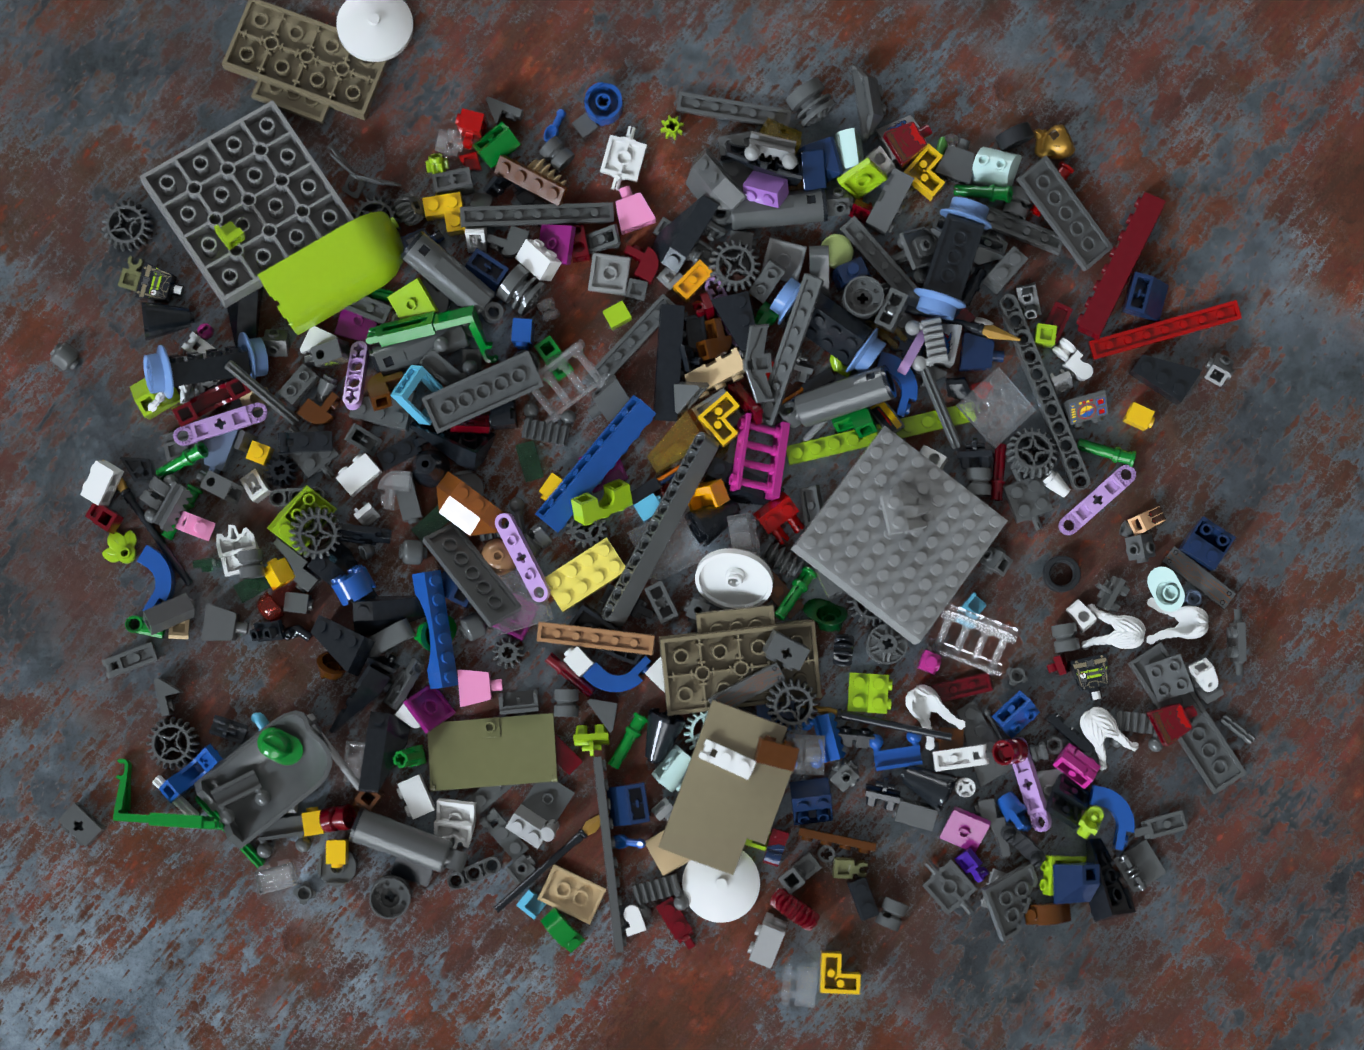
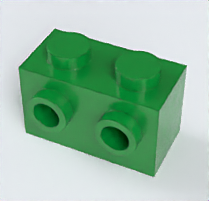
[472,122,521,168]

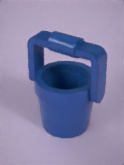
[996,791,1032,832]

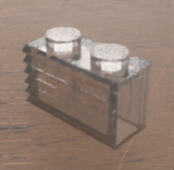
[254,859,300,895]

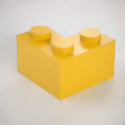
[904,143,945,202]
[422,192,466,237]
[698,392,740,448]
[819,950,861,995]

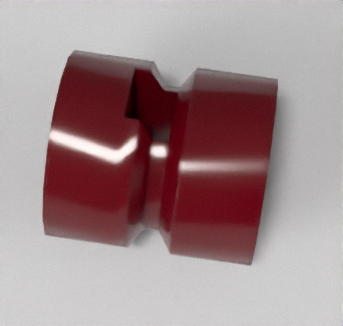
[992,738,1028,765]
[319,804,356,833]

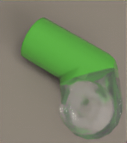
[936,133,959,155]

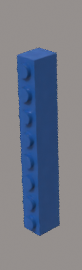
[535,395,656,533]

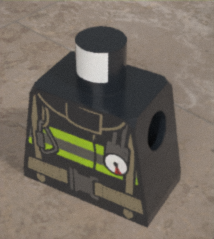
[135,262,185,303]
[1068,653,1109,700]

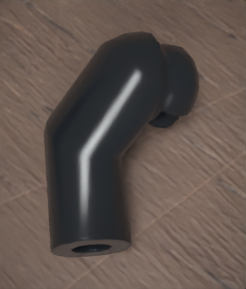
[284,625,313,642]

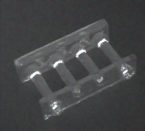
[532,339,609,424]
[927,603,1018,676]

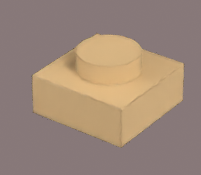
[168,620,190,639]

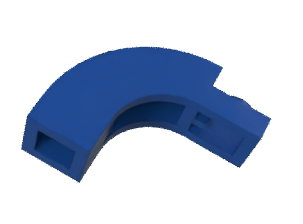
[877,351,918,419]
[137,545,176,611]
[583,656,651,692]
[159,744,222,803]
[1089,785,1135,851]

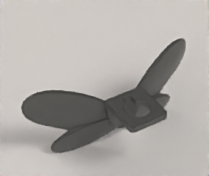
[328,144,402,199]

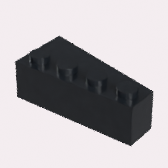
[569,603,644,665]

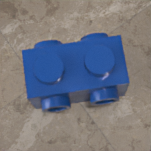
[992,690,1040,739]

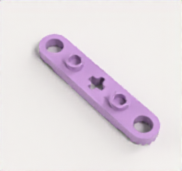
[173,402,268,446]
[1058,465,1136,535]
[495,513,551,602]
[1012,737,1052,832]

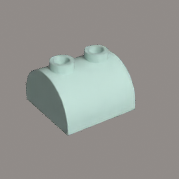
[834,128,864,174]
[972,147,1022,187]
[652,744,691,793]

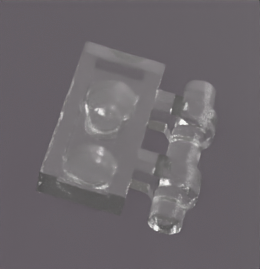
[780,965,817,1007]

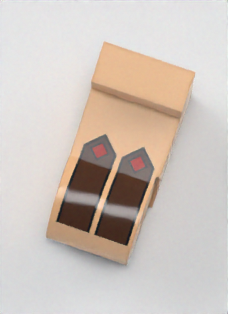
[1128,506,1166,536]

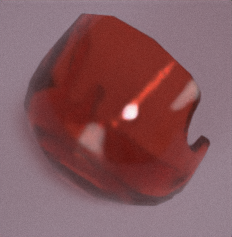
[257,591,284,620]

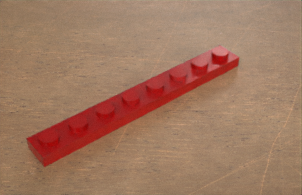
[1088,300,1242,360]

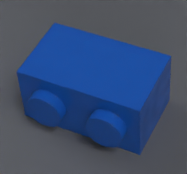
[511,318,535,350]

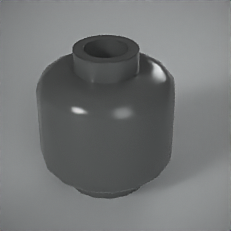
[50,342,79,371]
[398,539,427,565]
[458,613,488,641]

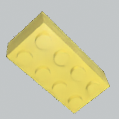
[545,537,626,613]

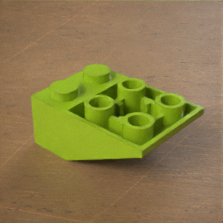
[267,485,337,554]

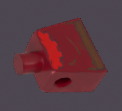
[883,122,932,168]
[1146,703,1198,746]

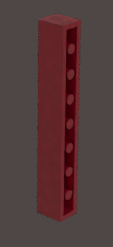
[1076,192,1166,340]

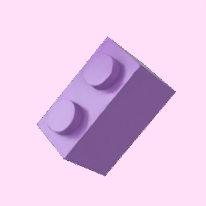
[743,171,789,208]

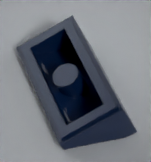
[801,149,827,190]

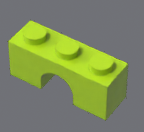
[571,479,633,526]

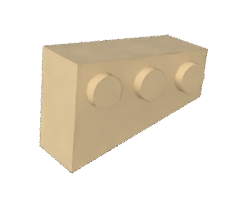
[684,347,746,399]

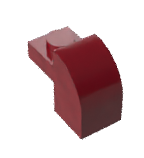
[624,245,659,285]
[85,503,125,534]

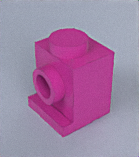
[916,650,942,675]

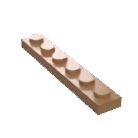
[537,621,655,655]

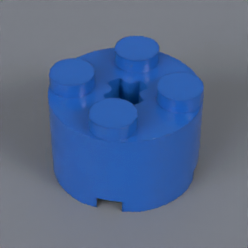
[584,82,623,126]
[331,565,377,606]

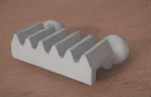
[744,131,797,169]
[905,317,949,371]

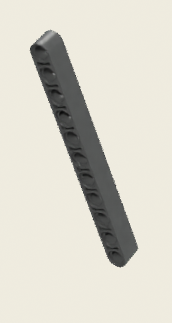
[998,294,1090,491]
[601,432,719,627]

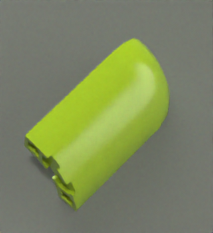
[258,211,404,335]

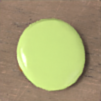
[820,234,854,269]

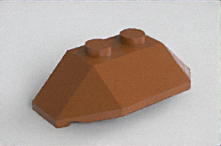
[437,471,508,536]

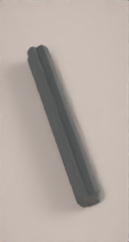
[225,360,300,425]
[920,366,962,449]

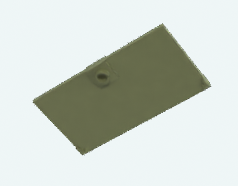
[428,713,558,792]

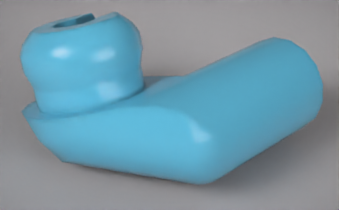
[251,712,270,732]

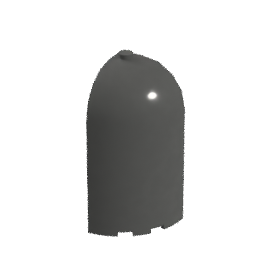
[194,711,332,849]

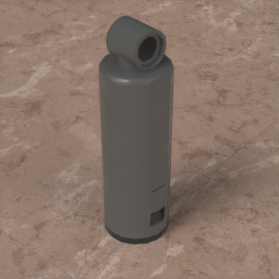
[712,188,828,231]
[400,231,504,324]
[368,318,483,377]
[779,365,897,428]
[349,807,469,873]

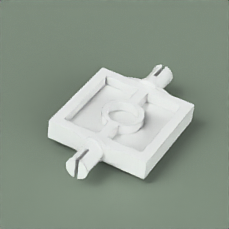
[600,126,647,191]

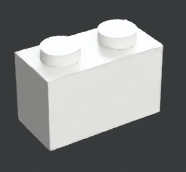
[515,239,562,281]
[336,453,383,497]
[80,461,124,506]
[563,646,595,677]
[397,774,436,820]

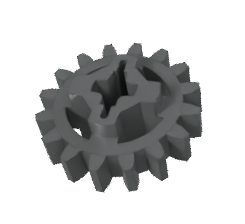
[566,516,607,548]

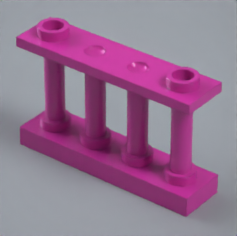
[729,413,790,501]

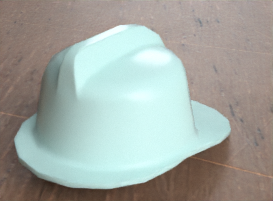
[1147,567,1185,612]

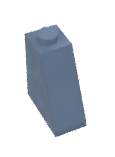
[202,415,242,474]

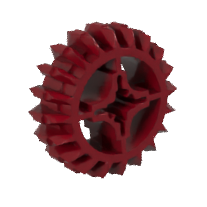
[770,888,820,931]

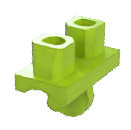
[573,724,610,756]
[1076,806,1104,839]

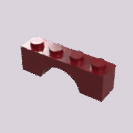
[170,377,251,427]

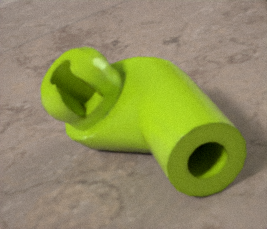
[830,355,851,377]

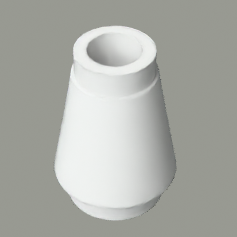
[1042,470,1071,497]

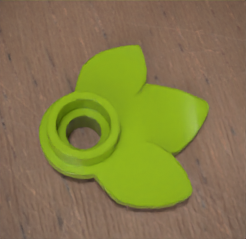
[102,530,137,564]

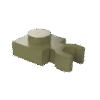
[118,256,144,292]
[832,857,868,879]

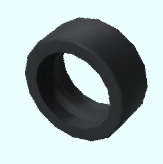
[995,122,1034,151]
[1042,556,1081,592]

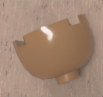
[481,538,516,576]

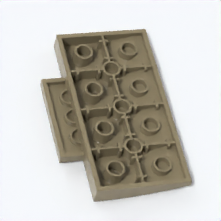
[222,0,388,125]
[659,604,822,716]
[659,700,792,875]

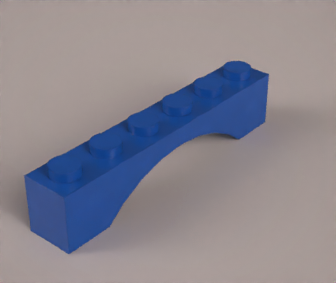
[412,570,459,689]

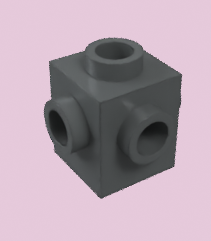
[825,187,853,216]
[261,329,290,357]
[1204,352,1234,387]
[1125,533,1156,563]
[978,546,1013,577]
[683,596,712,625]
[828,757,860,792]

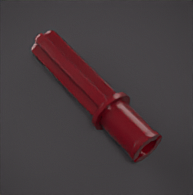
[990,443,1006,501]
[544,652,595,697]

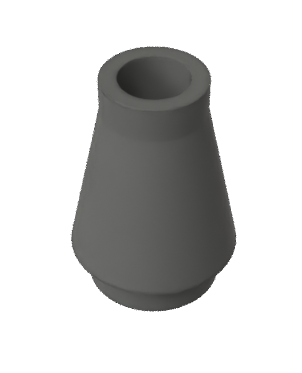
[315,374,338,403]

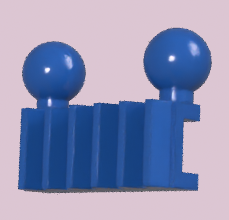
[802,712,846,768]
[869,732,923,771]

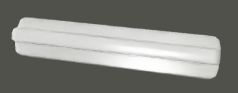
[153,775,199,815]

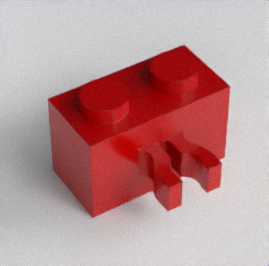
[455,108,488,149]

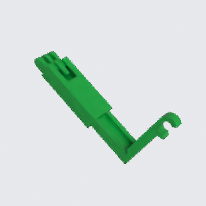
[366,305,498,363]
[113,759,225,830]

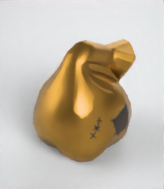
[1034,125,1076,159]

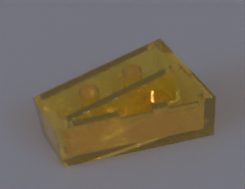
[647,410,699,475]

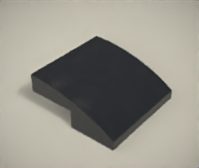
[1046,774,1090,829]

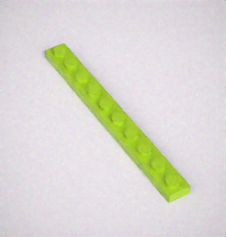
[786,402,976,466]

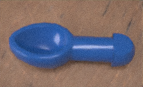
[544,109,566,142]
[613,834,646,849]

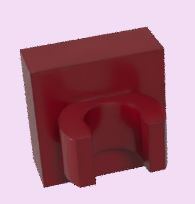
[848,198,873,224]
[693,292,715,320]
[1047,653,1070,676]

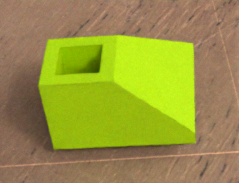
[130,378,181,420]

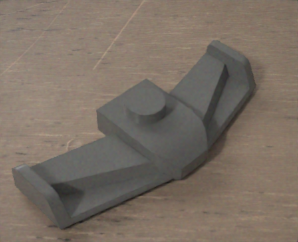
[742,324,775,403]

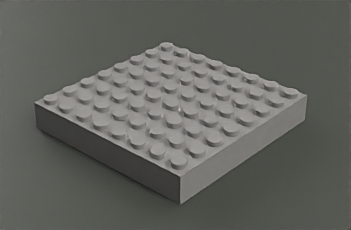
[140,100,354,308]
[791,426,1008,645]

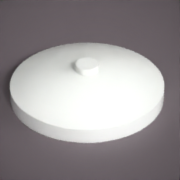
[337,0,413,62]
[695,548,773,610]
[682,850,760,922]

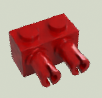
[752,491,805,545]

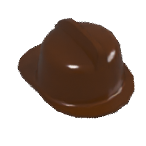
[316,651,346,680]

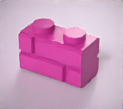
[1053,743,1101,789]

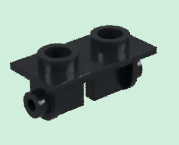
[836,726,875,749]

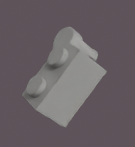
[505,804,560,849]
[747,912,788,969]

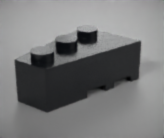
[311,615,375,676]

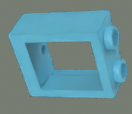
[390,365,444,425]

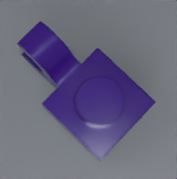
[954,848,989,883]

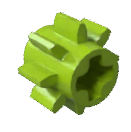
[660,115,684,140]
[425,153,449,174]

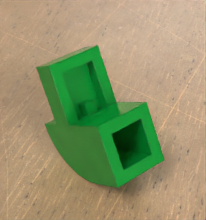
[534,335,574,382]
[832,408,878,439]
[540,907,585,953]

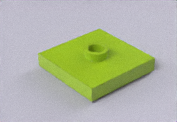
[837,157,888,199]
[387,278,439,319]

